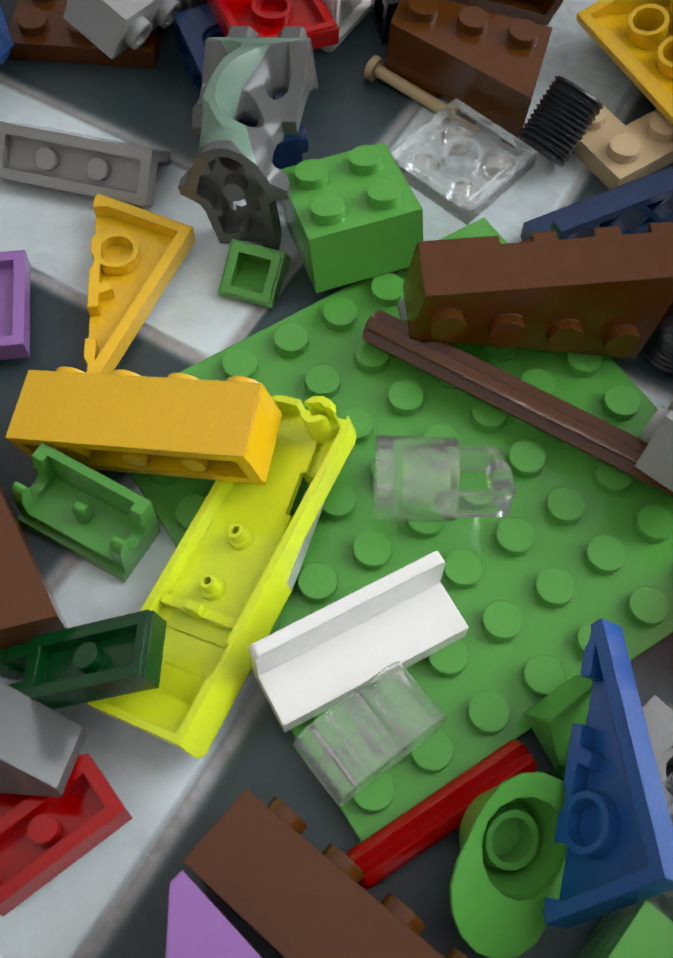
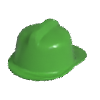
[449,772,567,958]

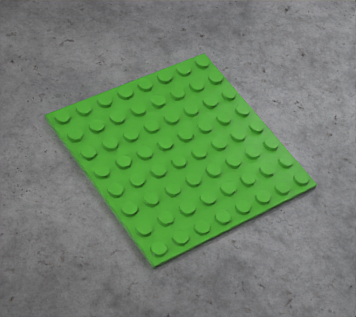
[130,217,673,843]

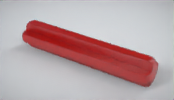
[347,740,537,890]

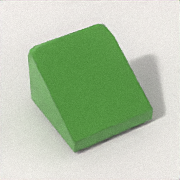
[218,239,292,309]
[523,674,593,768]

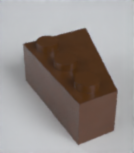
[385,0,552,146]

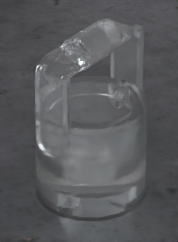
[373,435,517,522]

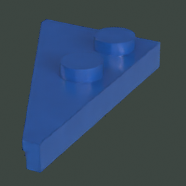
[543,618,673,929]

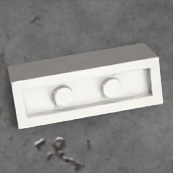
[249,551,469,733]

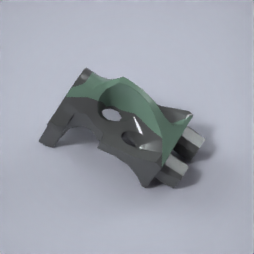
[178,26,318,251]

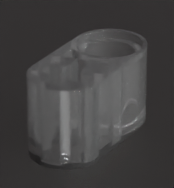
[293,661,447,806]

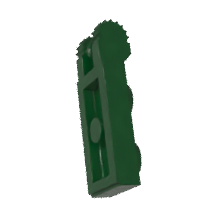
[0,609,167,710]

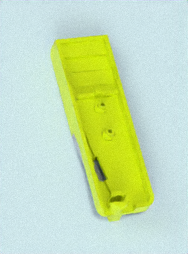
[86,395,357,759]

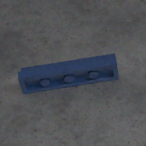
[520,166,673,240]

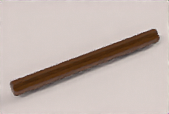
[362,310,673,497]

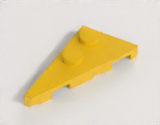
[84,193,195,374]

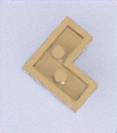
[573,94,673,190]

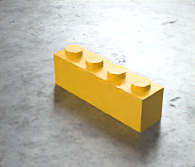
[5,366,282,485]

